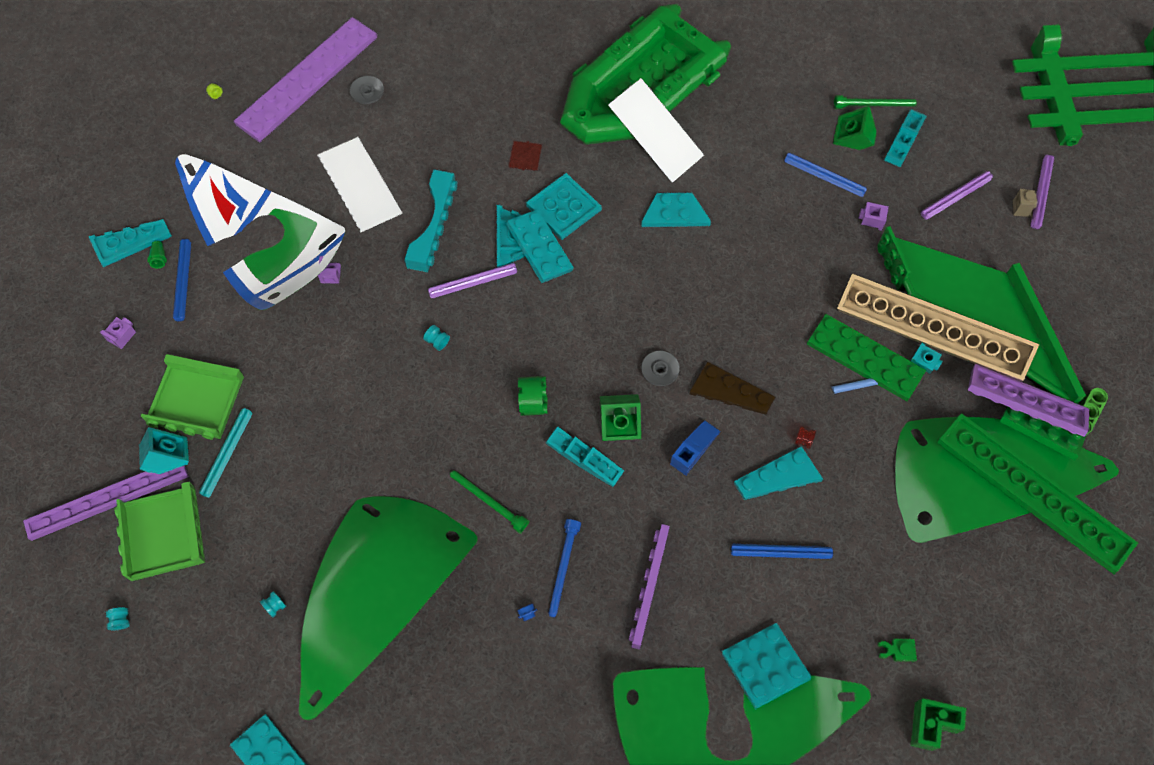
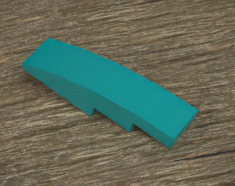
[885,109,927,167]
[545,427,624,487]

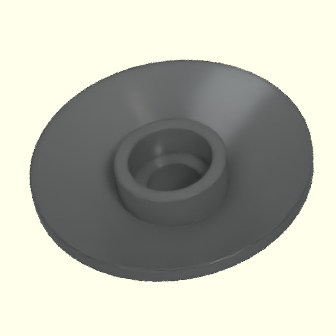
[350,76,384,104]
[641,351,680,386]

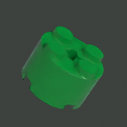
[518,376,548,416]

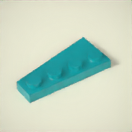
[88,219,172,267]

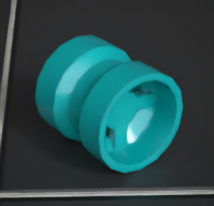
[423,325,450,351]

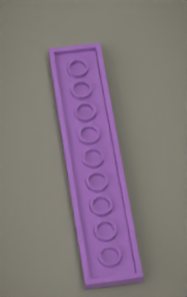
[234,17,377,142]

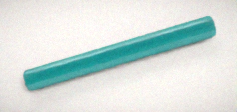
[199,408,252,498]

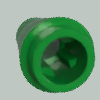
[147,241,167,269]

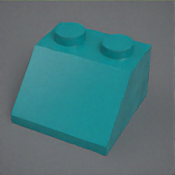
[139,427,189,474]

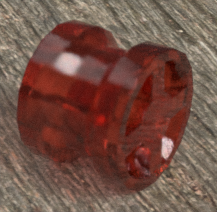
[795,426,816,449]

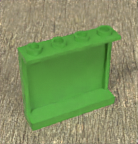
[141,354,244,440]
[115,482,205,581]

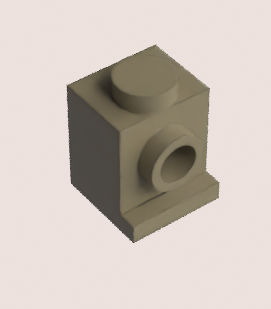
[1013,189,1037,217]

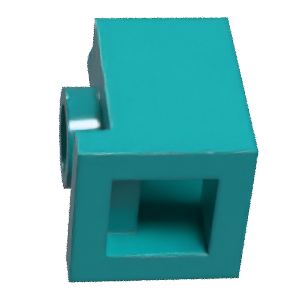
[911,343,943,374]

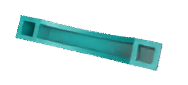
[405,170,458,272]

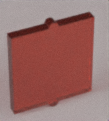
[509,141,542,171]

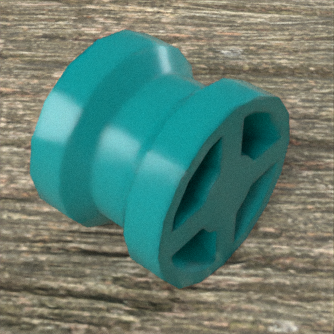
[260,591,287,617]
[106,607,130,630]

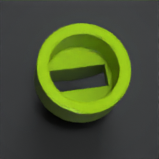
[206,84,222,99]

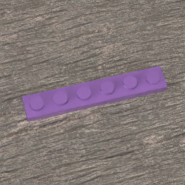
[629,524,670,650]

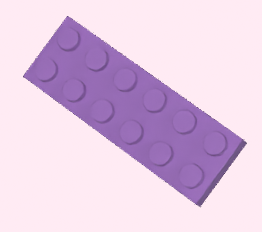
[968,364,1089,437]

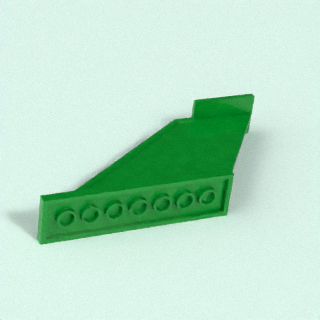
[877,226,1086,404]

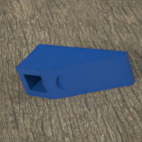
[670,420,720,476]

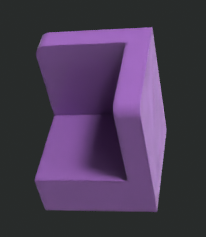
[318,256,341,283]

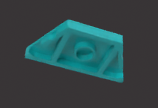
[642,193,711,227]
[497,205,525,268]

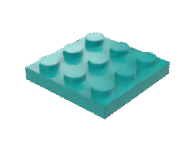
[526,173,602,240]
[722,623,811,709]

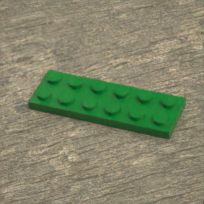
[807,314,926,402]

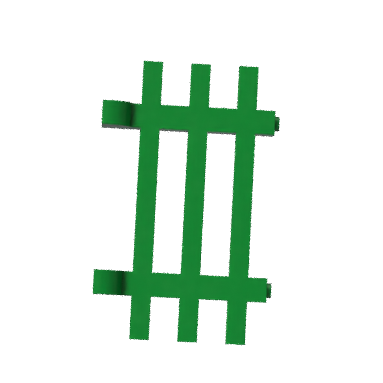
[1012,25,1154,146]

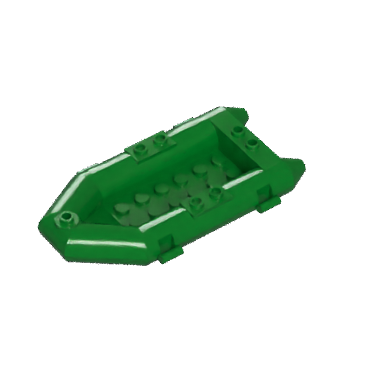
[560,4,731,145]

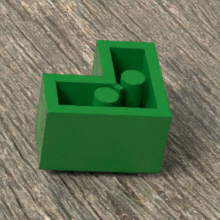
[911,698,966,751]

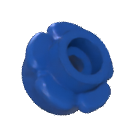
[517,603,537,621]

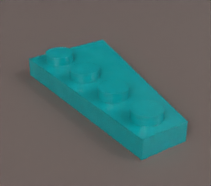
[734,446,823,500]

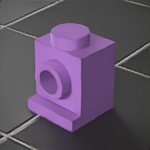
[859,202,888,231]
[100,317,136,349]

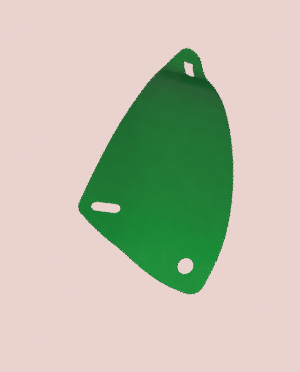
[299,496,477,720]

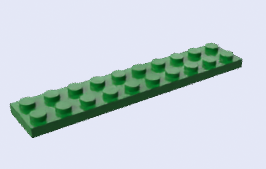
[937,413,1138,575]

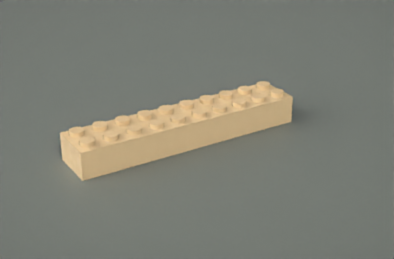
[837,274,1039,382]

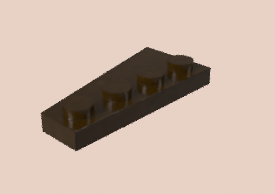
[689,362,776,415]

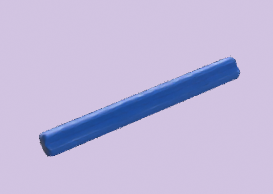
[785,153,867,197]
[173,239,191,321]
[731,544,833,559]

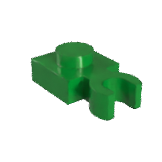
[877,639,917,662]

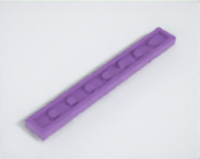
[24,465,189,541]

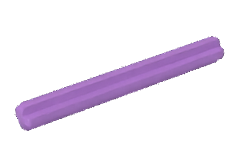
[1031,155,1054,229]
[921,171,993,220]
[428,263,517,298]

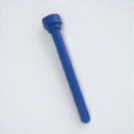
[549,519,581,617]

